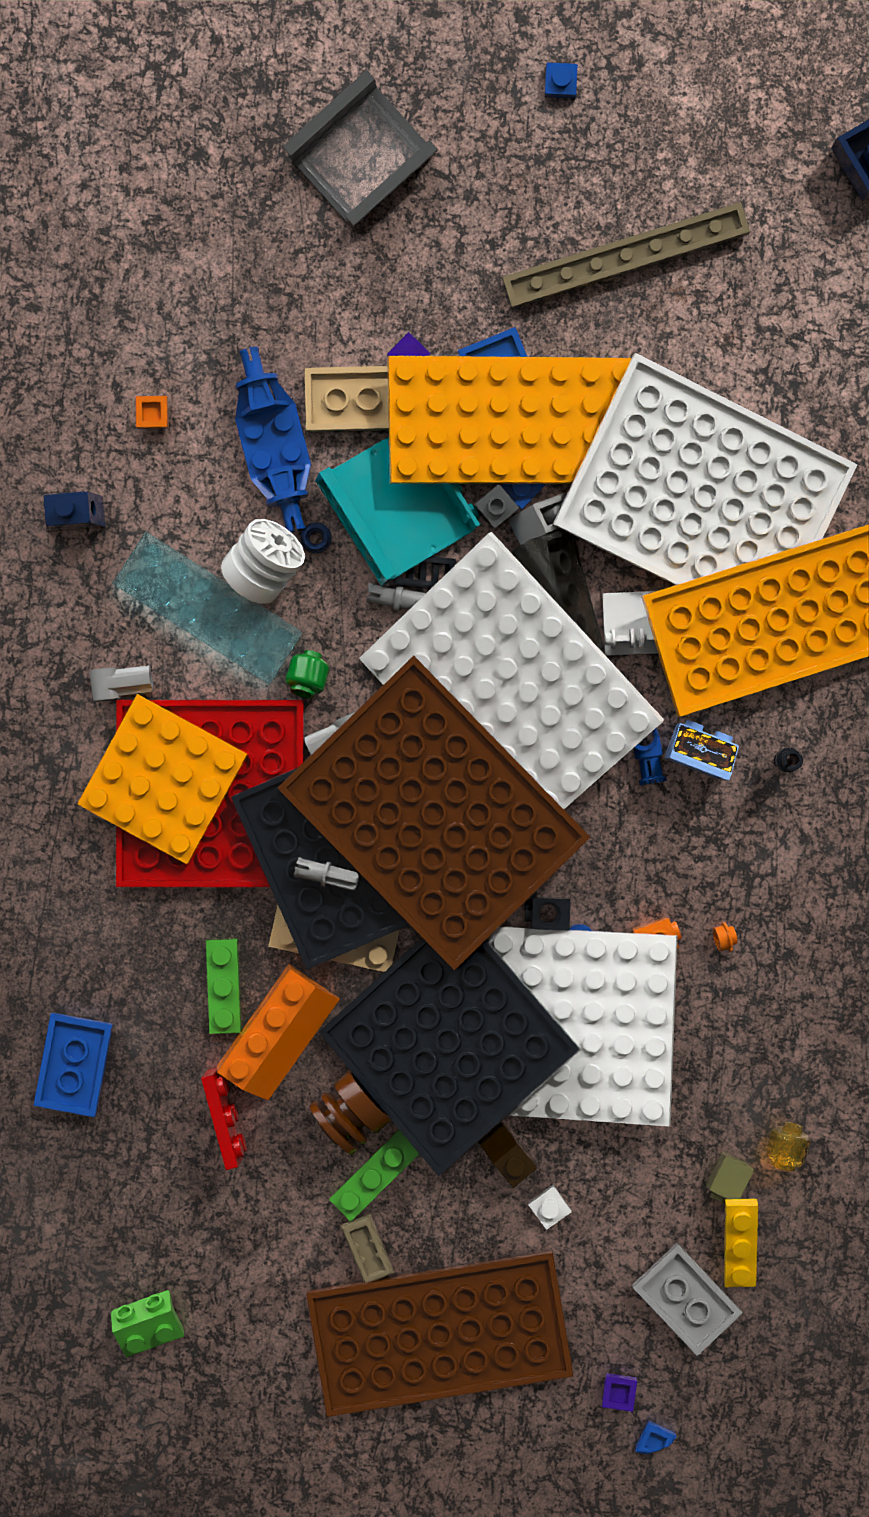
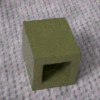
[706,1151,754,1204]

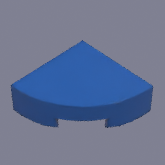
[635,1420,677,1454]

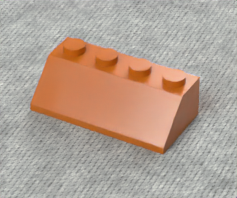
[217,964,340,1100]

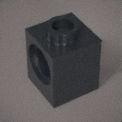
[525,896,571,931]

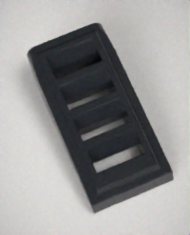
[389,556,456,589]

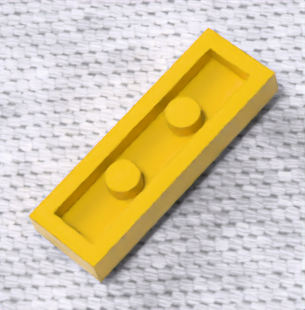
[723,1199,758,1287]

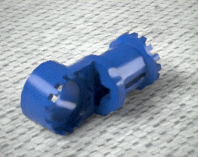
[633,728,667,785]

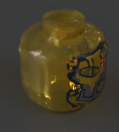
[766,1122,811,1171]

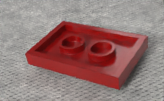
[201,1067,247,1170]

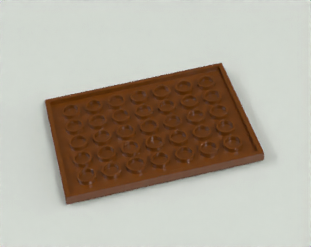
[278,656,591,970]

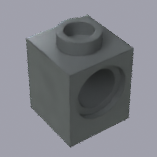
[475,484,519,532]

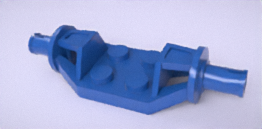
[235,346,312,533]

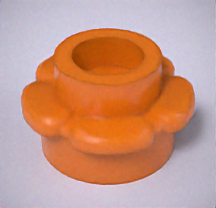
[713,922,738,952]

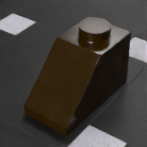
[479,1121,538,1188]

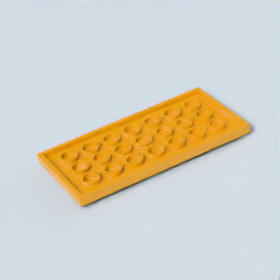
[387,356,632,484]
[641,524,869,717]

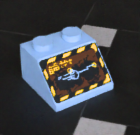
[664,720,739,781]

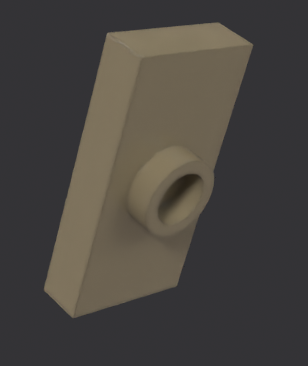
[341,1213,394,1283]

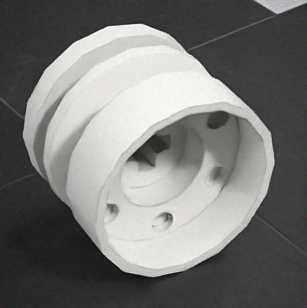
[221,519,305,604]

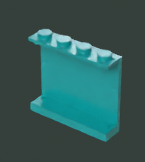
[315,437,480,586]

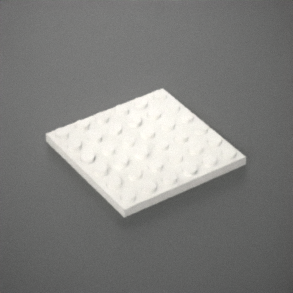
[489,926,677,1126]

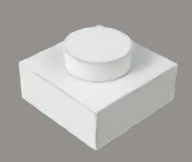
[528,1185,572,1230]

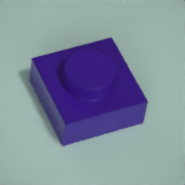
[387,332,431,357]
[601,1373,637,1412]

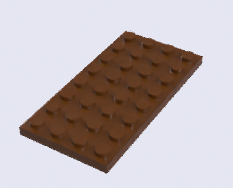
[306,1250,574,1417]

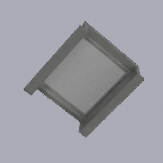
[283,70,438,228]

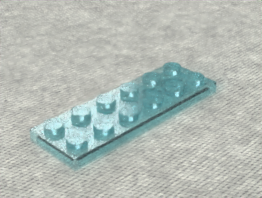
[112,531,303,685]

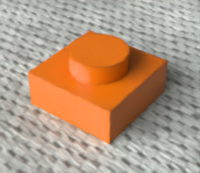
[136,396,169,429]

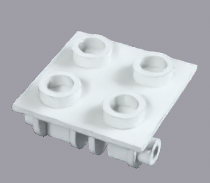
[602,591,658,655]

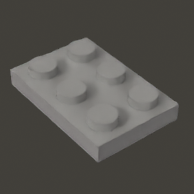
[632,1243,743,1356]

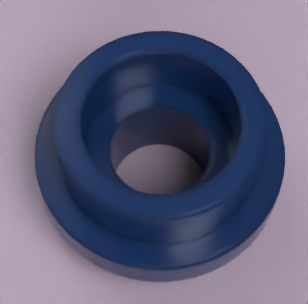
[300,522,332,554]

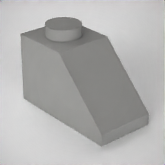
[508,492,568,547]

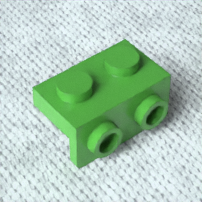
[111,1290,185,1357]

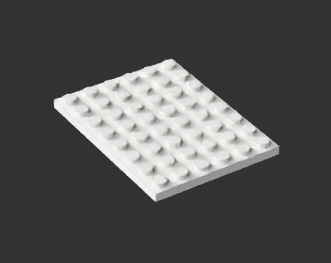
[553,353,857,585]
[359,532,664,809]

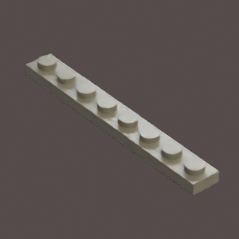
[502,202,750,309]

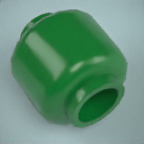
[285,650,330,699]

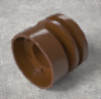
[309,1070,391,1155]

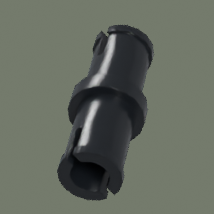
[774,748,803,773]

